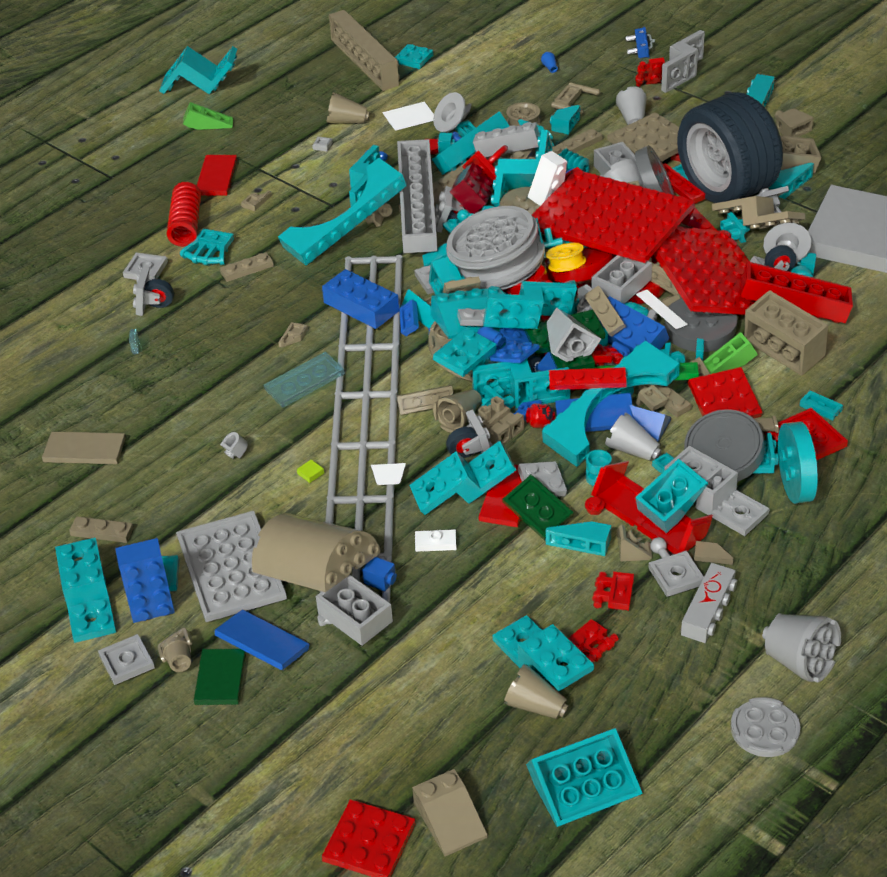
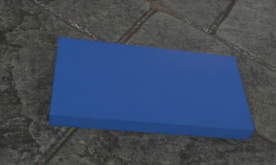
[555,393,634,432]
[215,609,309,670]

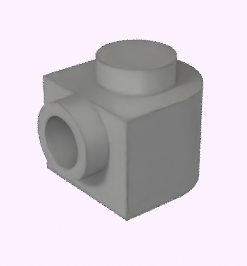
[220,432,248,459]

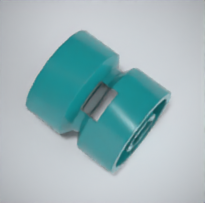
[586,450,612,486]

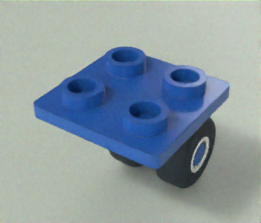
[490,341,542,373]

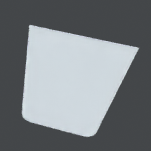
[371,463,406,485]

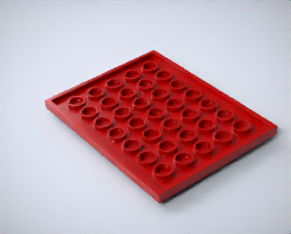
[532,169,695,263]
[654,226,756,315]

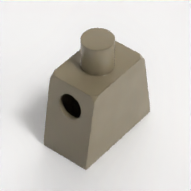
[774,109,813,137]

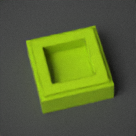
[297,460,324,483]

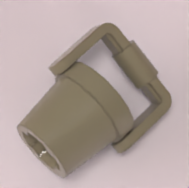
[158,628,193,672]

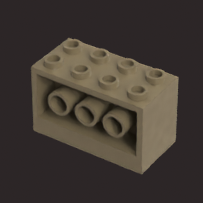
[744,290,828,376]

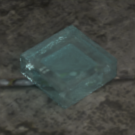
[129,329,140,354]

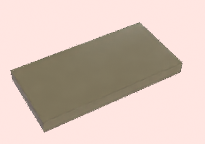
[42,432,126,464]

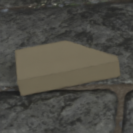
[694,541,733,565]

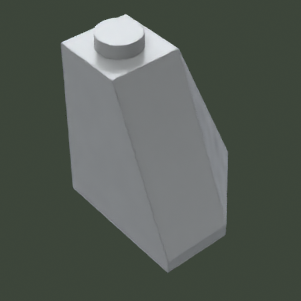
[547,308,601,362]

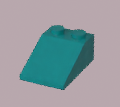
[635,459,708,533]

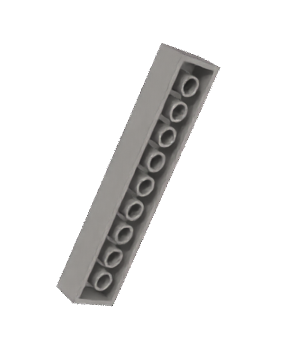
[397,139,437,253]

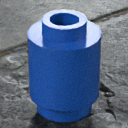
[477,326,505,350]

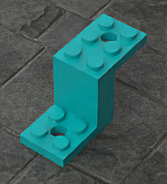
[159,46,238,94]
[491,130,553,207]

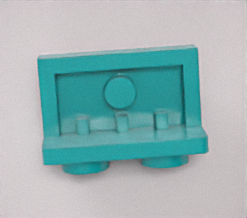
[753,433,778,473]

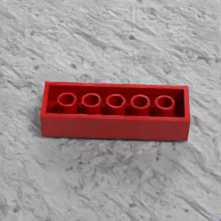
[741,261,853,323]

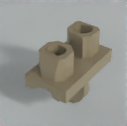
[365,203,393,227]

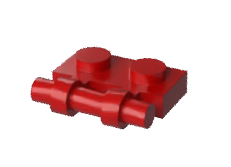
[635,57,665,87]
[591,344,623,365]
[592,571,634,611]
[568,619,619,662]

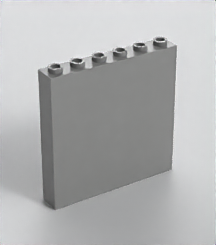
[808,185,887,273]

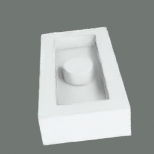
[415,530,456,552]

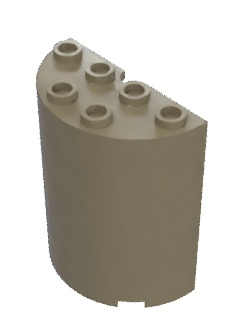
[252,513,380,592]

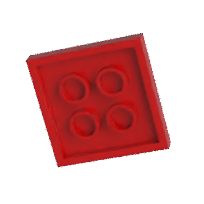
[688,367,763,418]
[764,408,848,461]
[322,799,415,877]

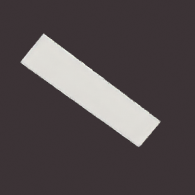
[636,290,688,329]

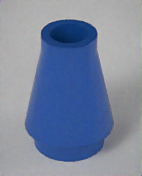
[541,52,558,73]

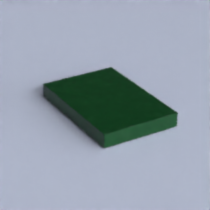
[502,474,574,541]
[194,649,246,705]

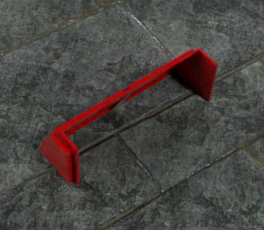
[591,461,713,554]

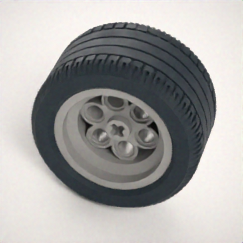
[677,92,783,203]

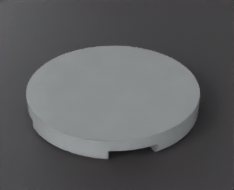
[731,697,800,757]

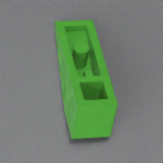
[183,102,233,130]
[703,332,758,374]

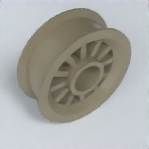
[506,102,540,126]

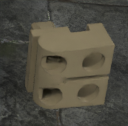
[476,396,524,445]

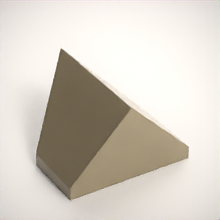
[616,525,652,561]

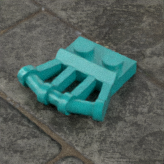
[180,229,234,266]

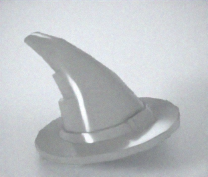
[433,92,472,133]
[763,223,811,262]

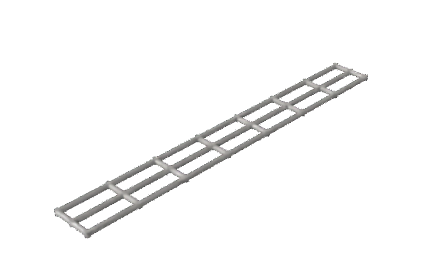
[317,255,403,626]

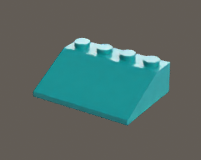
[431,286,505,339]
[526,728,643,827]

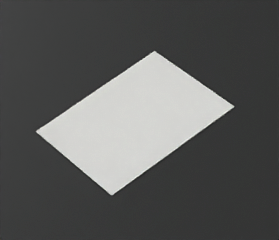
[382,102,434,131]

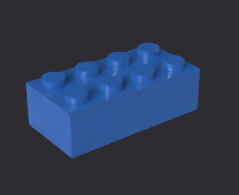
[322,269,399,329]
[596,296,669,353]
[115,538,175,623]

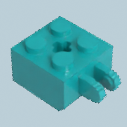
[429,257,465,295]

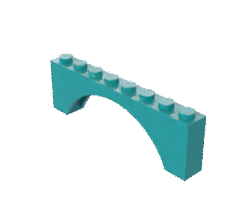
[278,158,407,266]
[542,341,680,467]

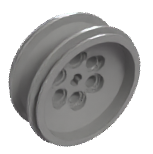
[446,206,545,290]

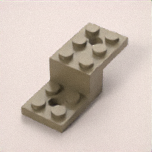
[712,196,805,230]

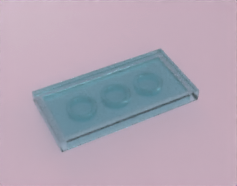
[264,352,345,408]

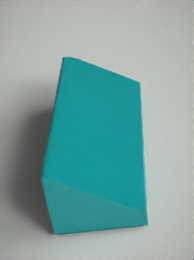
[401,289,435,329]

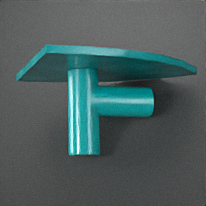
[536,218,563,258]

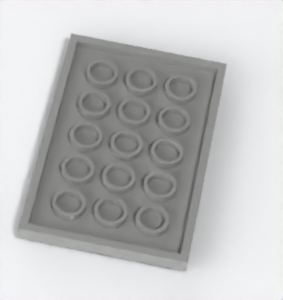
[176,511,287,622]

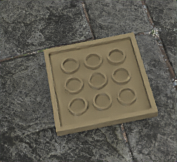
[607,113,679,161]

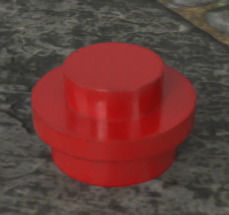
[585,497,605,515]

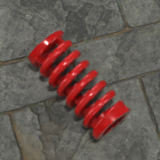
[166,182,201,247]

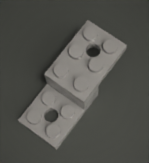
[661,30,705,93]
[665,446,769,536]

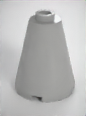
[616,87,647,125]
[605,412,661,461]

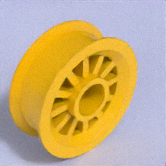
[546,243,586,272]

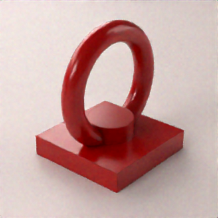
[462,145,508,181]

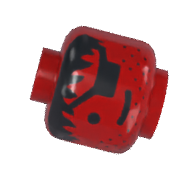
[526,403,555,428]

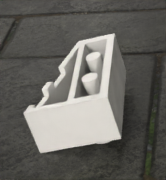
[528,151,567,206]

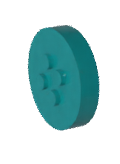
[778,422,818,504]

